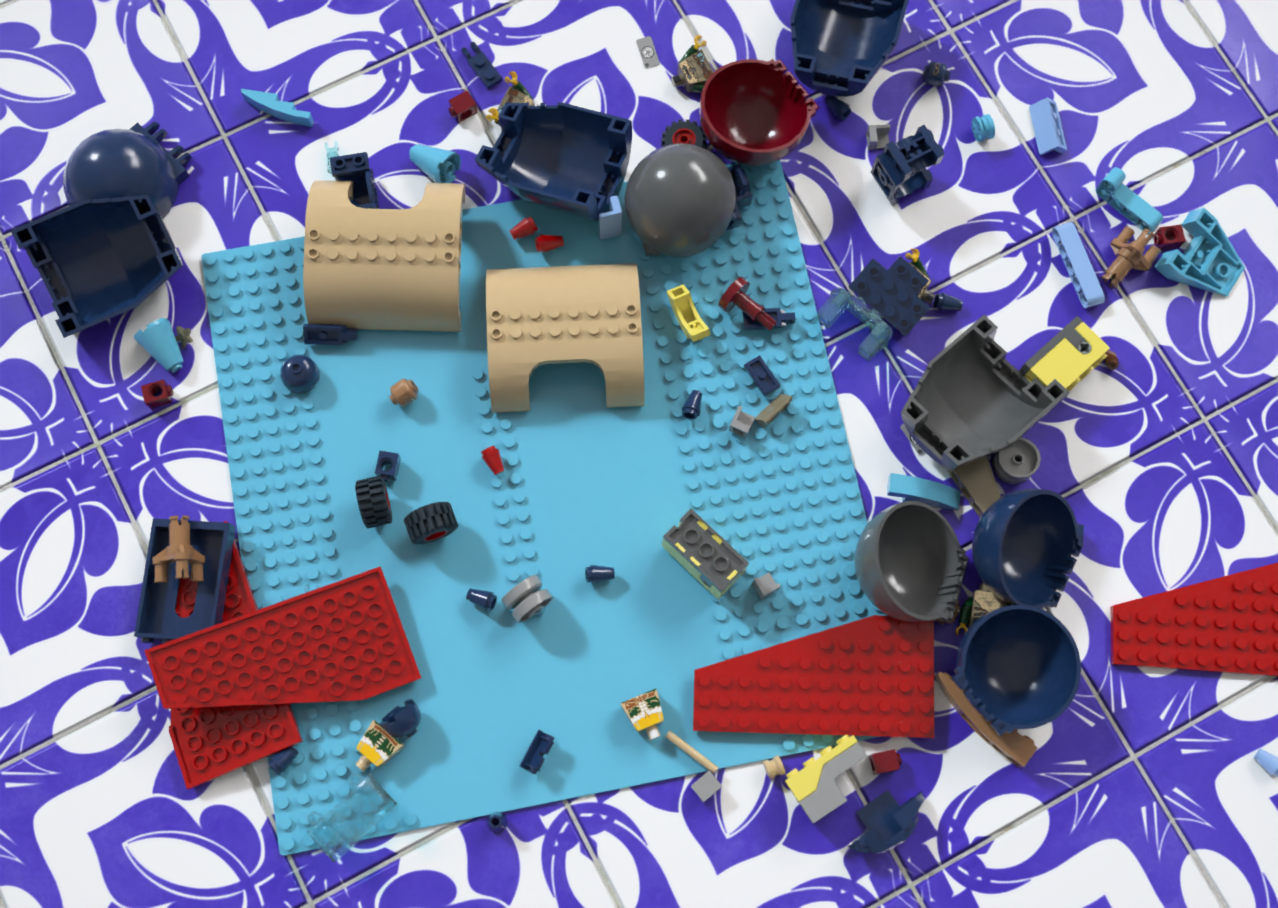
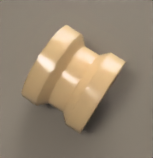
[763,755,785,780]

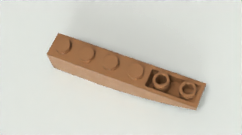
[934,672,1038,768]

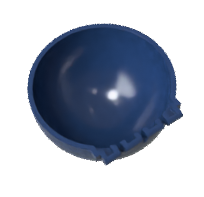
[972,489,1084,608]
[951,605,1081,736]

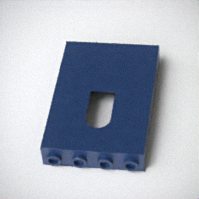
[134,518,236,644]

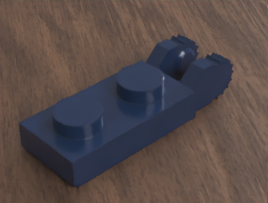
[461,42,503,89]

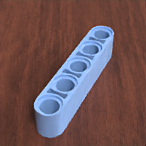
[1052,222,1105,308]

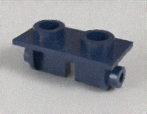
[520,730,555,775]

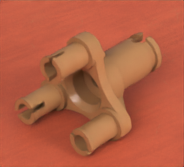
[1101,226,1161,289]
[153,515,205,583]

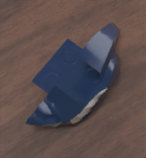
[847,790,925,854]

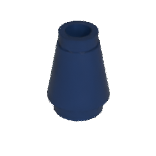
[825,95,851,120]
[934,292,963,311]
[681,390,702,420]
[585,565,615,584]
[466,588,497,611]
[267,746,298,775]
[487,812,507,833]

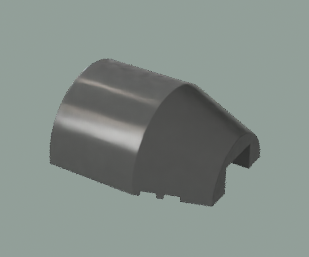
[901,315,1069,469]

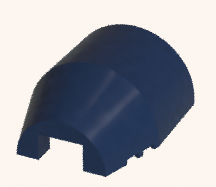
[790,0,909,97]
[475,103,632,221]
[10,195,183,338]

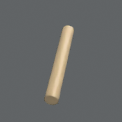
[665,731,718,774]

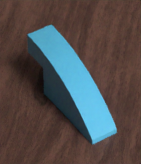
[887,473,961,511]

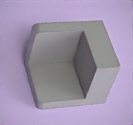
[866,124,890,150]
[729,406,755,438]
[752,572,781,600]
[691,770,722,803]

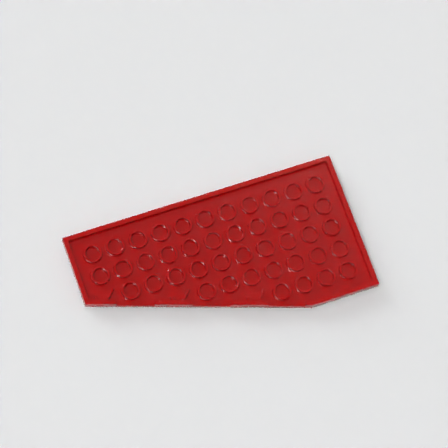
[169,521,303,790]
[1110,562,1278,677]
[144,566,421,709]
[693,615,934,738]

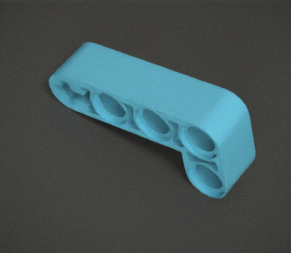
[1095,167,1164,234]

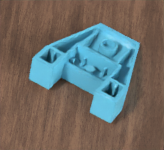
[1155,207,1245,296]

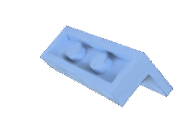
[1029,97,1067,155]
[599,195,622,240]

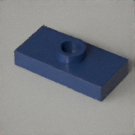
[744,355,781,397]

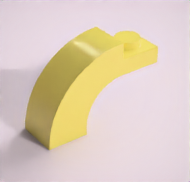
[666,284,711,342]

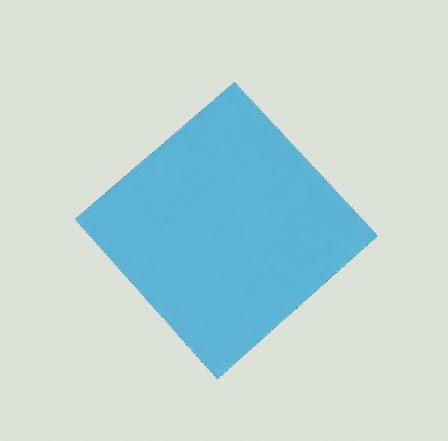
[201,160,889,855]

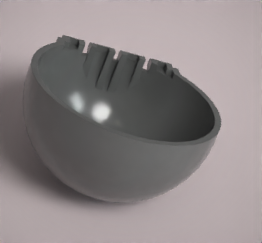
[624,143,736,257]
[854,501,969,622]

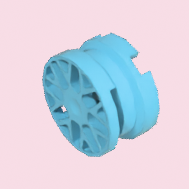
[972,114,995,142]

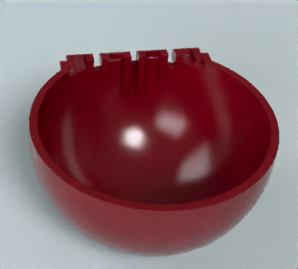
[699,59,819,166]

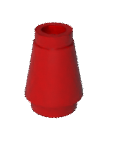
[509,217,538,240]
[535,235,564,253]
[481,445,505,475]

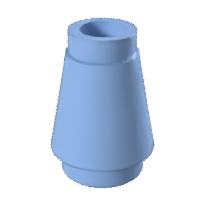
[1253,748,1278,777]

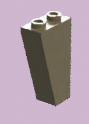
[947,456,1001,518]

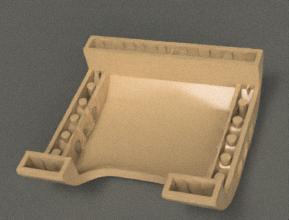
[303,180,466,332]
[486,263,644,413]

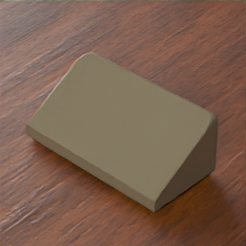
[755,394,792,428]

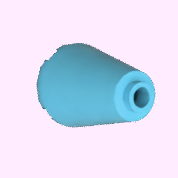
[409,144,461,183]
[134,318,184,372]

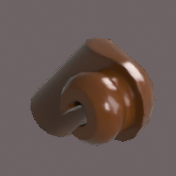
[1104,350,1119,370]

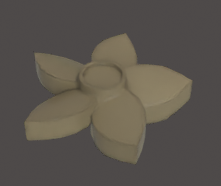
[175,326,194,349]

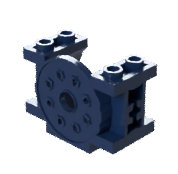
[870,124,944,206]
[330,152,380,209]

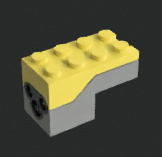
[784,734,867,823]

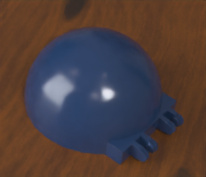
[63,122,191,219]

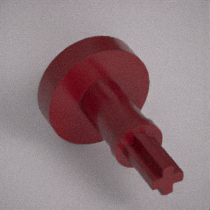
[718,277,777,331]

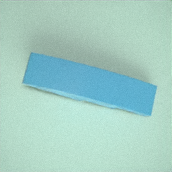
[241,89,314,127]

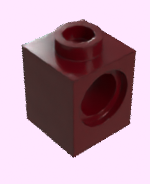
[448,90,478,123]
[1153,224,1186,251]
[141,380,174,409]
[868,749,902,775]

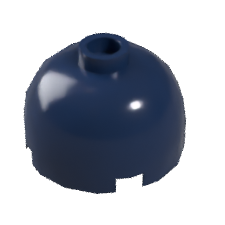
[280,355,320,394]
[379,699,421,738]

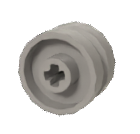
[992,437,1041,485]
[501,575,553,624]

